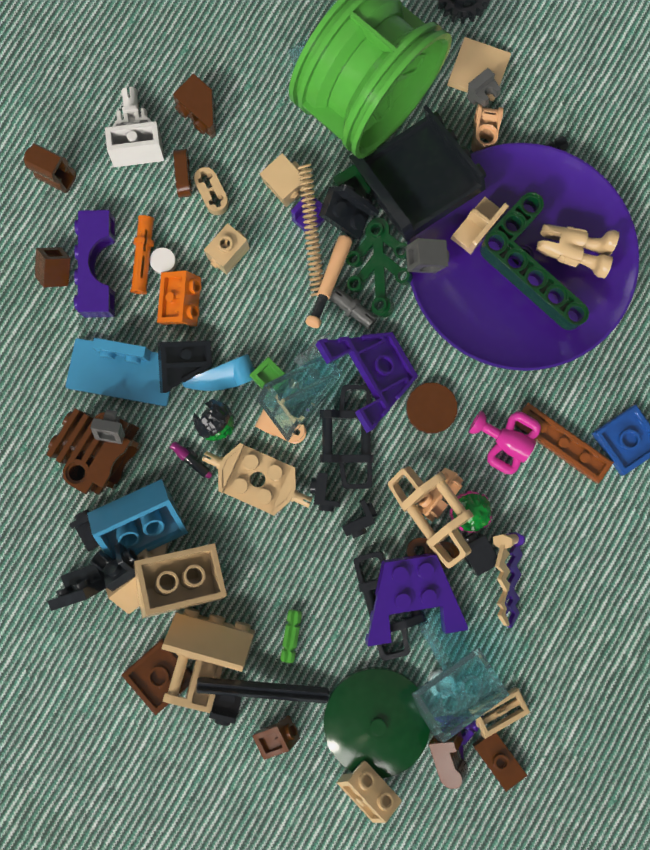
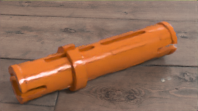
[130,215,155,295]

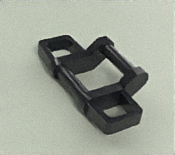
[319,385,374,489]
[354,551,427,661]

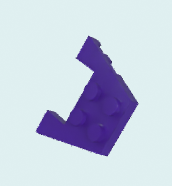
[315,332,418,433]
[365,553,468,647]

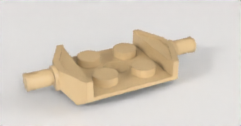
[202,443,313,516]

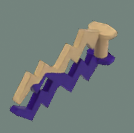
[493,532,525,628]

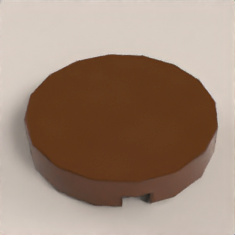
[406,383,458,434]

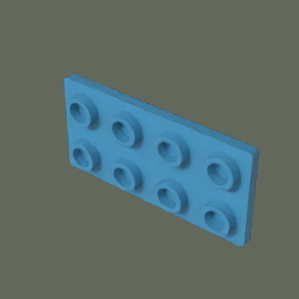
[65,338,170,407]

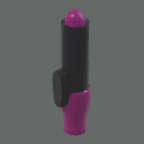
[170,441,212,478]

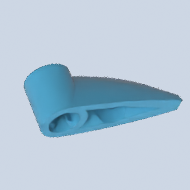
[182,354,255,391]

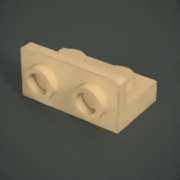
[336,761,401,823]

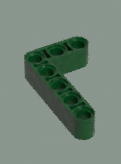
[480,192,589,330]

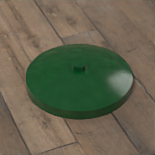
[324,667,431,778]

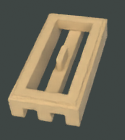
[470,687,530,739]

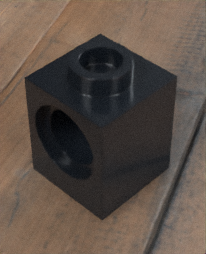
[464,533,497,576]

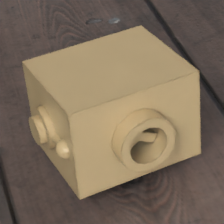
[260,153,305,207]
[204,223,250,275]

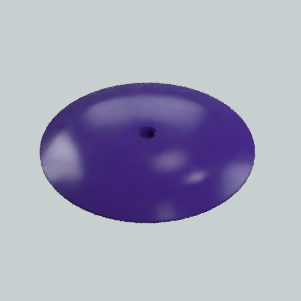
[407,143,639,371]

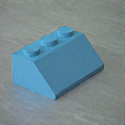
[87,479,188,561]

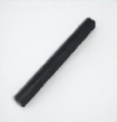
[196,677,329,703]

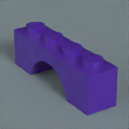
[74,210,115,318]

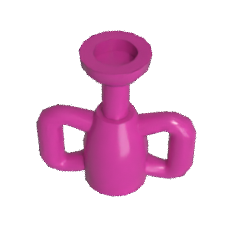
[468,410,541,475]

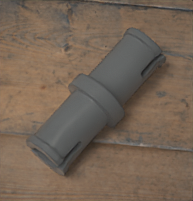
[329,286,378,330]

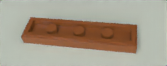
[515,402,614,484]

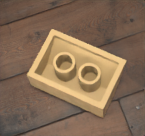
[134,543,227,619]
[162,607,255,672]

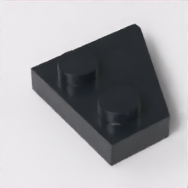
[157,340,212,393]

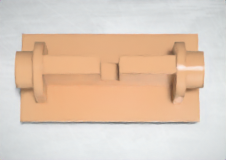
[416,468,464,522]

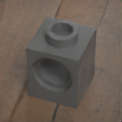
[406,238,449,273]

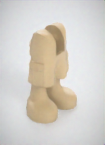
[536,224,619,279]

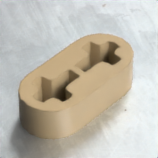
[194,167,229,215]

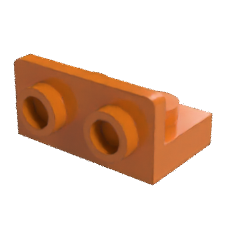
[157,271,202,327]

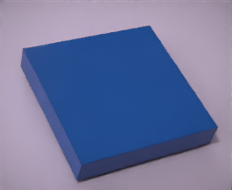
[591,404,650,476]

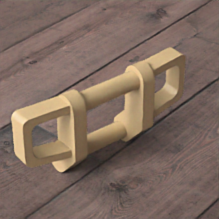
[388,466,474,568]

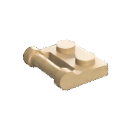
[163,653,223,713]

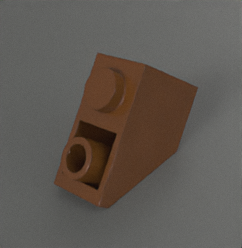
[173,73,216,139]

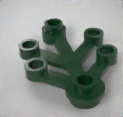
[346,218,413,318]

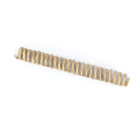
[297,164,324,296]

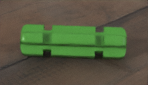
[280,609,302,663]

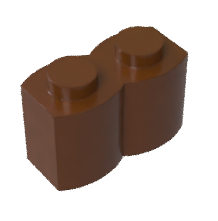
[24,143,76,193]

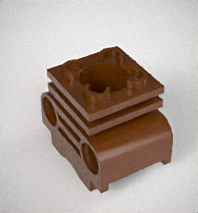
[46,408,142,495]

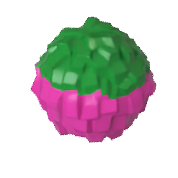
[450,491,492,533]

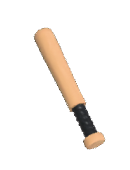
[305,235,352,328]

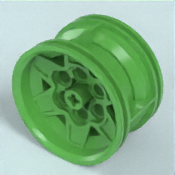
[289,0,452,159]

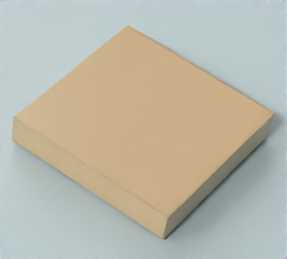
[447,37,511,102]

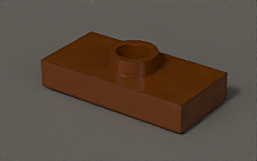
[472,733,527,792]

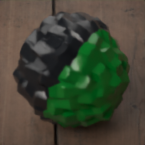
[193,399,234,441]

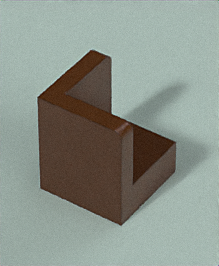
[35,247,71,288]

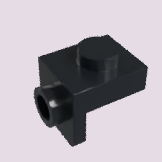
[310,473,341,512]
[342,499,377,539]

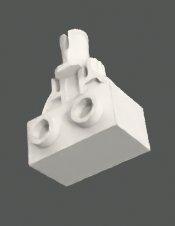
[105,87,164,167]

